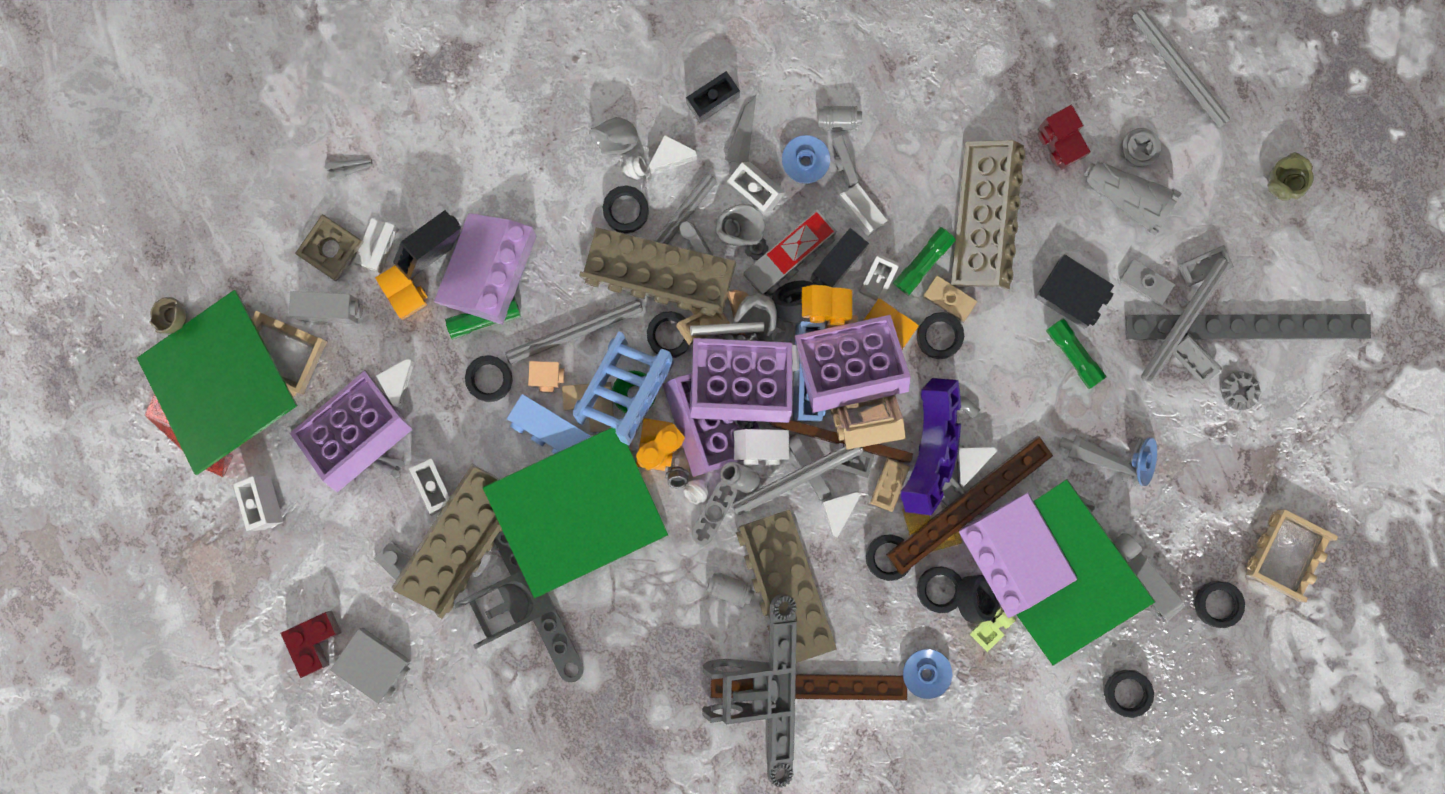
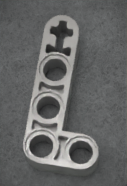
[1113,533,1185,623]

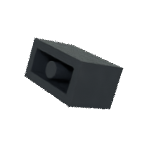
[686,71,740,123]

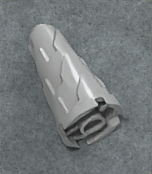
[1084,162,1182,236]

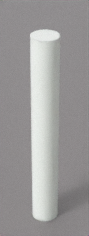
[690,322,764,336]

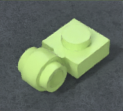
[969,606,1016,652]

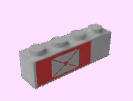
[744,209,837,296]

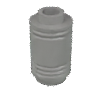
[818,106,862,130]
[720,462,760,494]
[707,573,754,608]

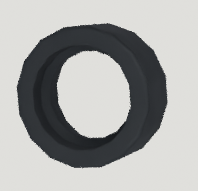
[602,185,649,234]
[772,280,815,322]
[647,311,691,358]
[917,312,965,359]
[465,355,513,402]
[866,534,911,581]
[917,566,962,613]
[957,575,998,623]
[1194,581,1245,628]
[1104,669,1154,718]

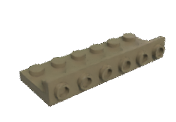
[951,140,1025,289]
[579,227,736,316]
[392,464,502,619]
[736,509,837,663]

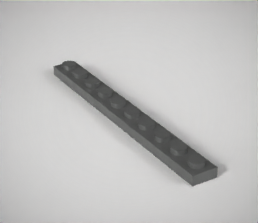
[1126,314,1371,340]

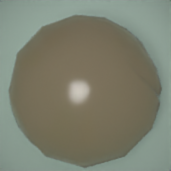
[149,297,186,334]

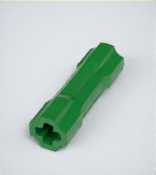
[893,227,956,296]
[445,296,521,340]
[1046,318,1107,389]

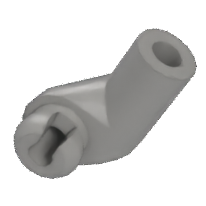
[957,396,981,419]

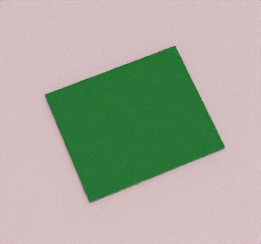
[137,290,298,475]
[482,427,668,599]
[1016,479,1156,666]

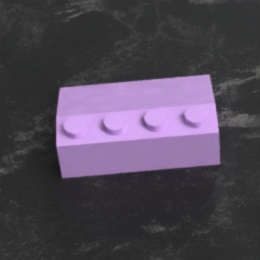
[434,213,537,325]
[795,315,911,413]
[690,338,792,423]
[290,371,413,492]
[662,374,759,477]
[959,492,1078,618]

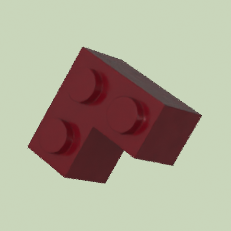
[1038,104,1091,170]
[280,611,342,678]

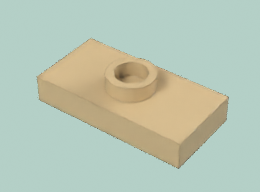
[923,276,978,323]
[870,458,910,512]

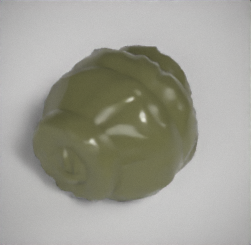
[1267,152,1314,201]

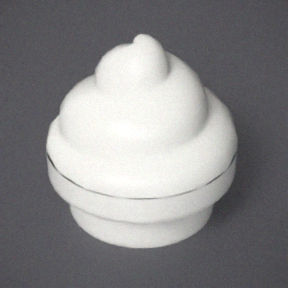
[622,155,648,180]
[684,480,708,504]

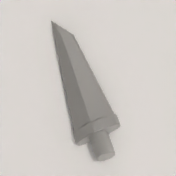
[725,96,756,175]
[1059,435,1137,476]

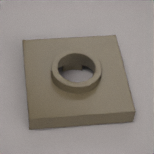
[295,214,363,281]

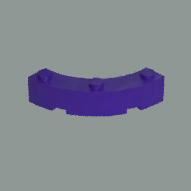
[901,378,961,515]

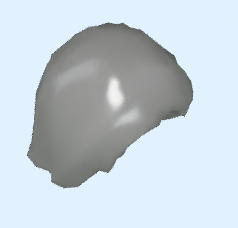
[589,117,638,155]
[716,204,765,246]
[732,293,777,339]

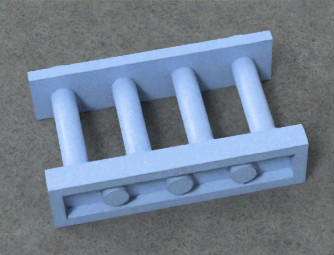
[573,332,674,445]

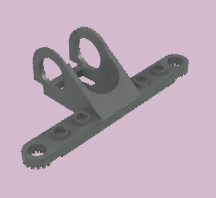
[453,531,584,682]
[702,594,797,788]

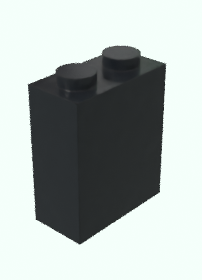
[393,210,461,280]
[810,228,869,288]
[1035,254,1114,329]

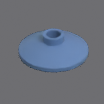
[782,135,830,184]
[1132,437,1157,486]
[903,649,952,699]

